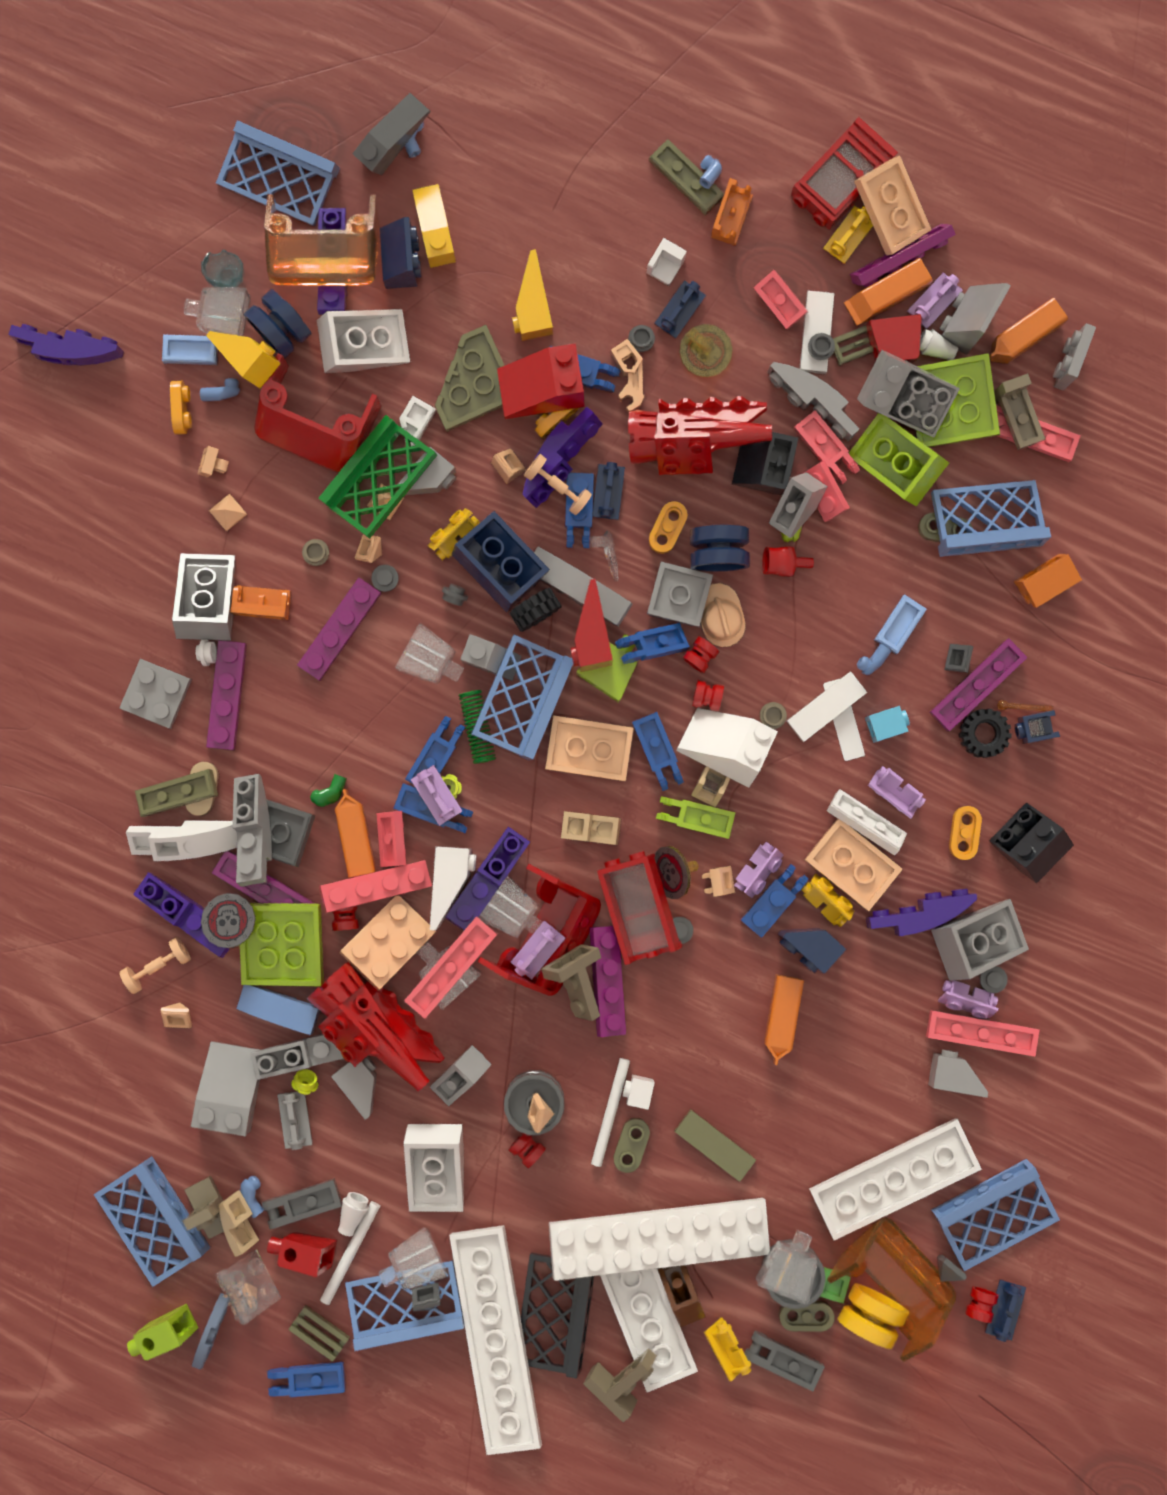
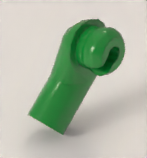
[310,774,347,807]

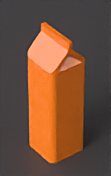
[844,258,933,326]
[989,298,1068,364]
[335,789,377,878]
[764,974,804,1065]

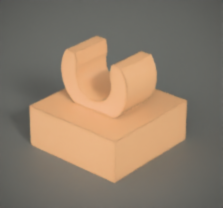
[197,446,229,478]
[702,866,735,896]

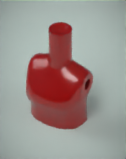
[762,546,814,577]

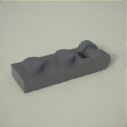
[261,1178,342,1229]
[744,1331,825,1392]

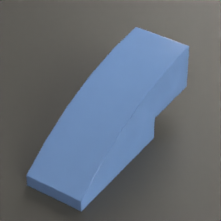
[236,985,320,1035]

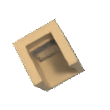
[691,766,730,807]

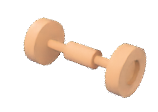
[524,454,592,515]
[120,937,191,994]

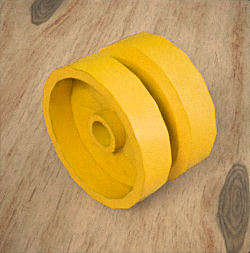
[838,1283,910,1349]

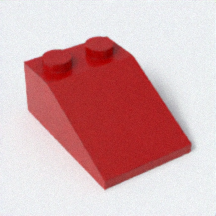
[497,343,585,419]
[570,579,613,672]

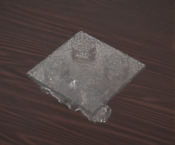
[215,1249,281,1325]

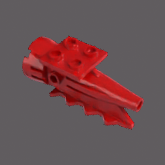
[628,396,772,475]
[307,962,445,1092]

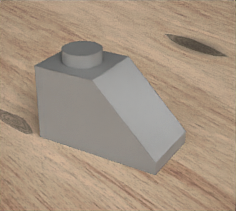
[398,447,456,495]
[769,472,828,538]
[460,634,522,681]
[430,1045,491,1106]
[928,1049,988,1098]
[331,1056,377,1120]

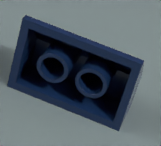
[451,511,550,613]

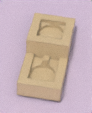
[561,811,621,845]
[219,1190,259,1257]

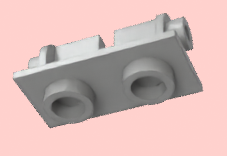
[278,1091,313,1150]

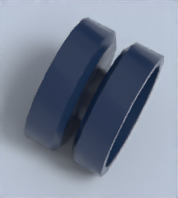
[243,289,312,358]
[690,525,750,572]

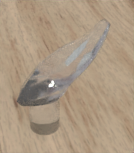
[590,531,618,582]

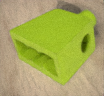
[576,634,638,703]
[127,1303,199,1361]

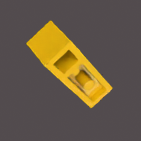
[413,184,456,268]
[512,249,553,341]
[206,331,281,388]

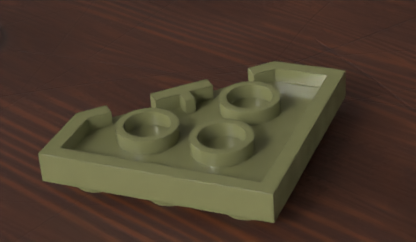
[435,325,505,432]

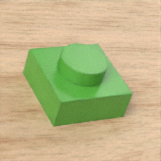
[819,1267,851,1303]

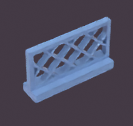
[216,121,340,226]
[931,480,1051,557]
[471,635,573,760]
[94,1156,211,1287]
[931,1159,1060,1271]
[345,1261,465,1351]

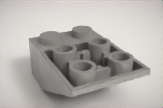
[857,350,960,438]

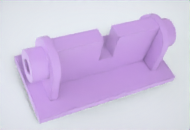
[907,273,963,329]
[411,765,462,826]
[868,766,926,819]
[734,842,784,898]
[511,921,565,980]
[938,980,999,1019]

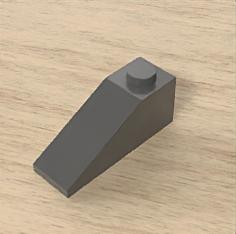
[353,93,431,175]

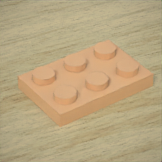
[854,156,931,256]
[545,716,634,781]
[804,818,902,911]
[339,895,436,991]

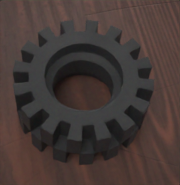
[509,588,562,632]
[959,709,1012,758]

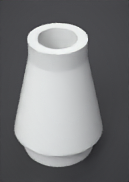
[920,329,958,361]
[338,1192,369,1236]

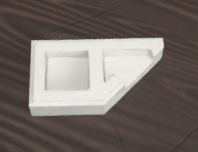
[399,396,436,446]

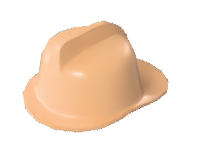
[701,583,745,647]

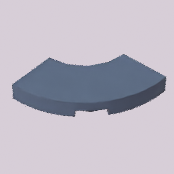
[192,1293,230,1370]

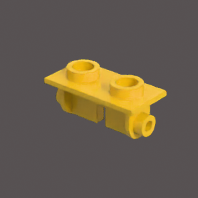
[823,206,873,264]
[427,508,480,561]
[801,873,855,927]
[704,1317,752,1382]

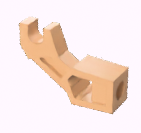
[611,339,644,413]

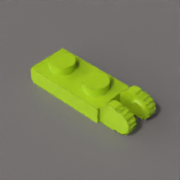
[656,796,735,839]

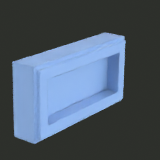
[162,335,218,365]
[874,594,927,654]

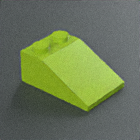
[849,413,949,506]

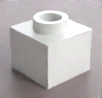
[623,1074,654,1110]

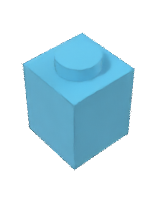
[865,706,910,743]

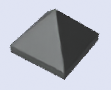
[944,644,974,673]
[937,1254,967,1282]
[412,1283,441,1311]

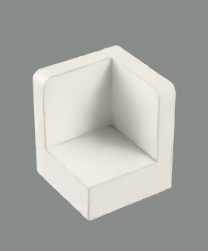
[646,238,687,286]

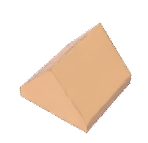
[491,449,526,484]

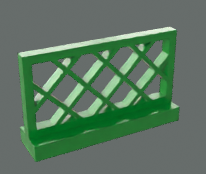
[318,415,437,539]

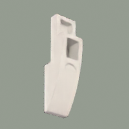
[126,821,238,861]

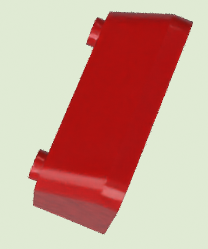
[254,353,381,473]
[478,864,601,996]

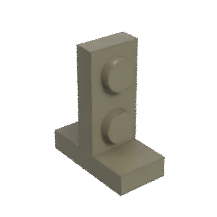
[994,374,1045,450]
[541,944,601,1021]
[183,1176,224,1239]
[583,1348,656,1422]

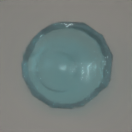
[201,250,245,291]

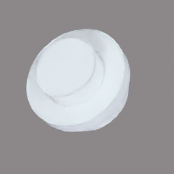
[196,639,217,666]

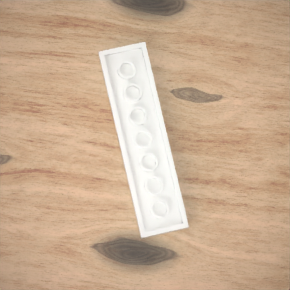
[548,1198,770,1281]
[449,1225,542,1455]

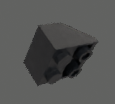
[731,432,798,496]
[989,802,1074,884]

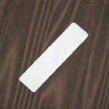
[823,679,865,761]

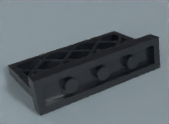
[521,1252,595,1379]

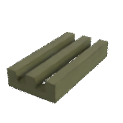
[833,326,873,366]
[288,1305,350,1362]

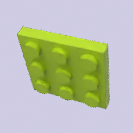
[916,353,1000,447]
[240,903,324,986]

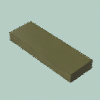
[649,139,724,215]
[135,769,218,817]
[674,1109,756,1182]

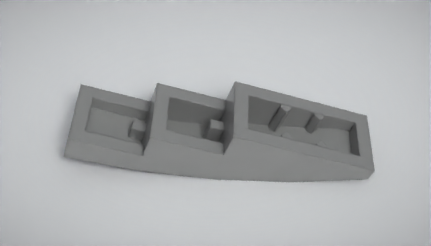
[534,547,633,627]

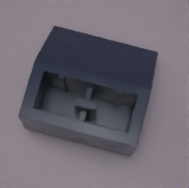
[379,217,422,289]
[777,928,846,974]

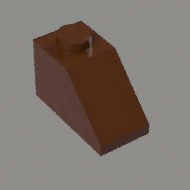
[657,1265,706,1328]

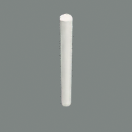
[591,1058,630,1167]
[320,1201,380,1305]

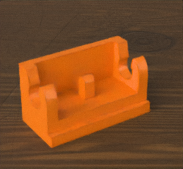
[711,178,753,246]
[1014,554,1082,608]
[230,585,291,620]

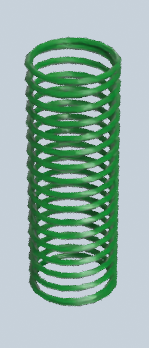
[458,690,496,764]

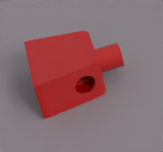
[865,314,921,363]
[267,1232,337,1277]

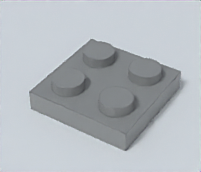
[1053,323,1096,391]
[647,562,713,628]
[120,659,192,729]

